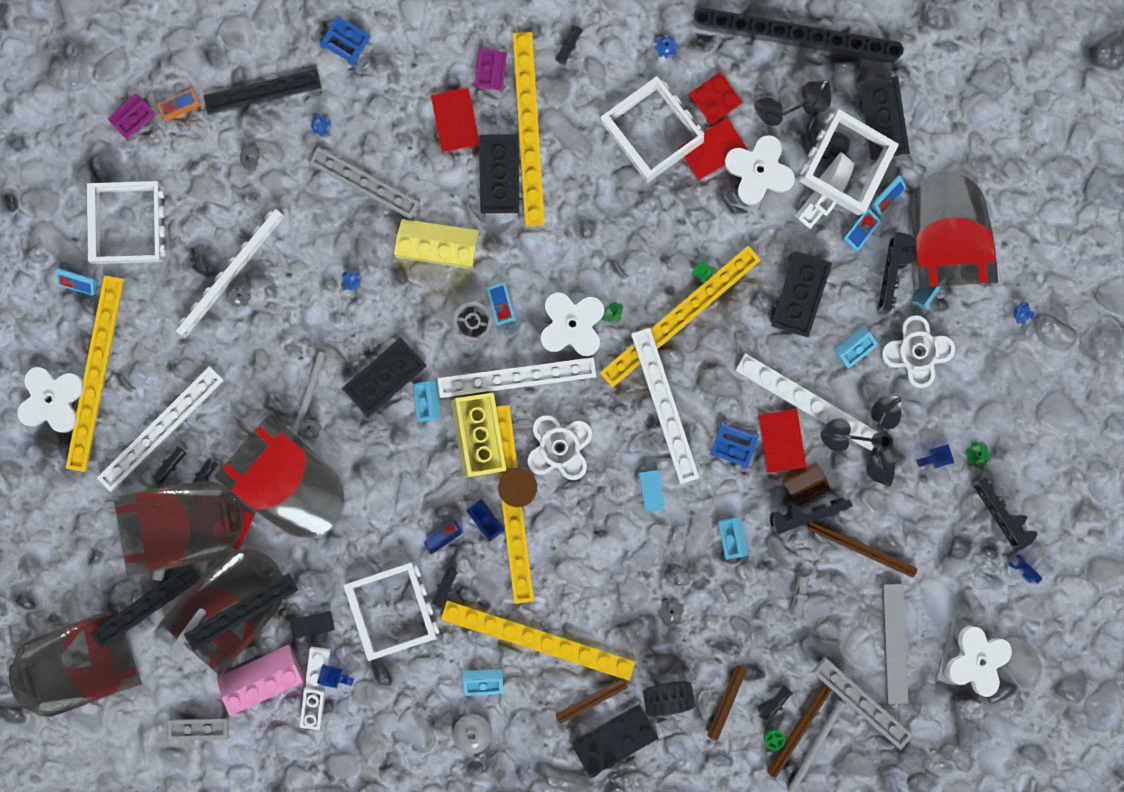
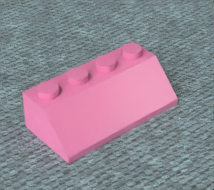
[217,644,306,716]

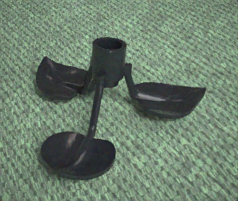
[754,79,831,159]
[820,396,902,487]

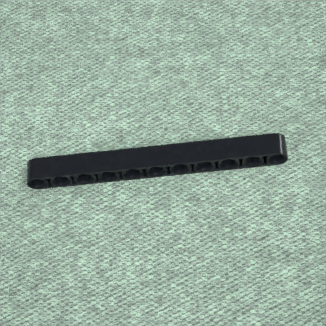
[693,8,904,63]

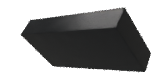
[292,611,335,639]

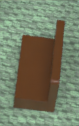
[782,463,831,506]

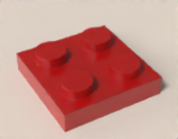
[688,72,743,126]

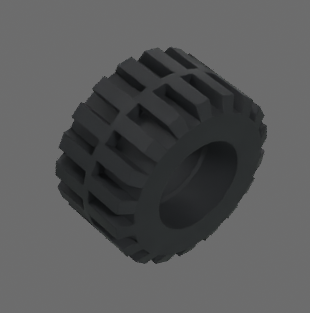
[642,681,696,717]

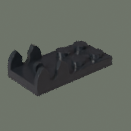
[856,76,910,160]
[479,134,520,214]
[877,232,917,315]
[771,251,833,338]
[341,337,427,419]
[971,477,1037,549]
[770,497,853,535]
[570,704,659,778]

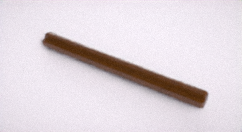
[807,521,918,578]
[767,682,832,778]

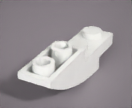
[795,152,854,229]
[300,647,331,730]

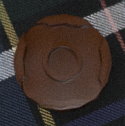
[498,468,537,507]

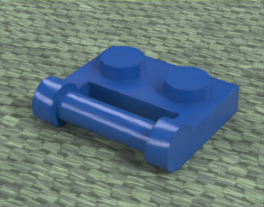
[320,16,371,66]
[710,421,759,468]

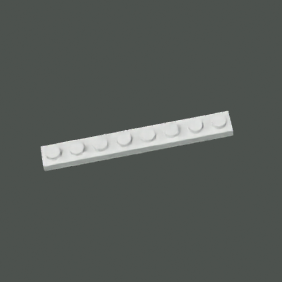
[176,209,284,338]
[631,328,699,484]
[735,353,879,451]
[438,357,596,398]
[97,366,224,492]

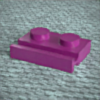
[475,48,507,91]
[108,93,156,141]

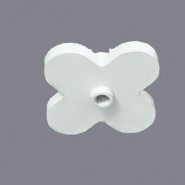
[725,136,795,205]
[541,293,604,356]
[881,316,955,388]
[18,367,84,433]
[528,416,592,480]
[946,626,1012,697]

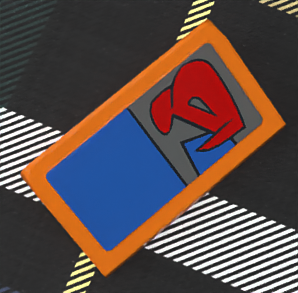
[157,88,201,122]

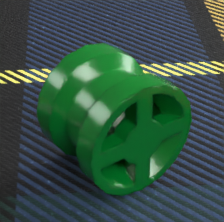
[691,259,716,283]
[764,729,785,750]

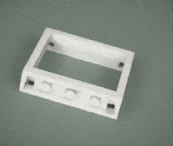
[600,76,704,183]
[798,109,899,216]
[87,181,166,264]
[344,562,439,661]

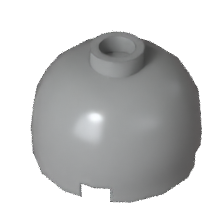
[453,302,492,341]
[453,714,492,754]

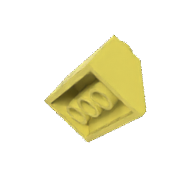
[394,219,479,269]
[451,393,506,478]

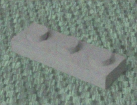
[935,622,967,685]
[168,718,229,741]

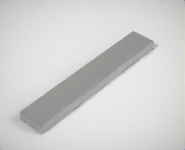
[309,147,421,220]
[883,584,908,704]
[812,657,913,750]

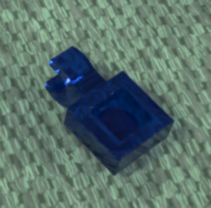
[916,444,954,469]
[1008,554,1043,584]
[317,664,354,688]

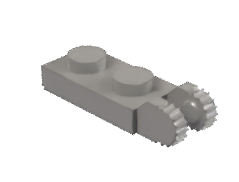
[169,608,208,658]

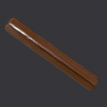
[707,665,747,741]
[556,679,628,724]

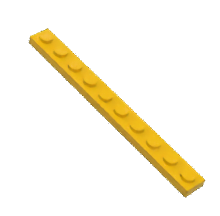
[513,32,545,227]
[600,246,761,388]
[66,275,125,472]
[496,405,534,604]
[441,600,635,681]

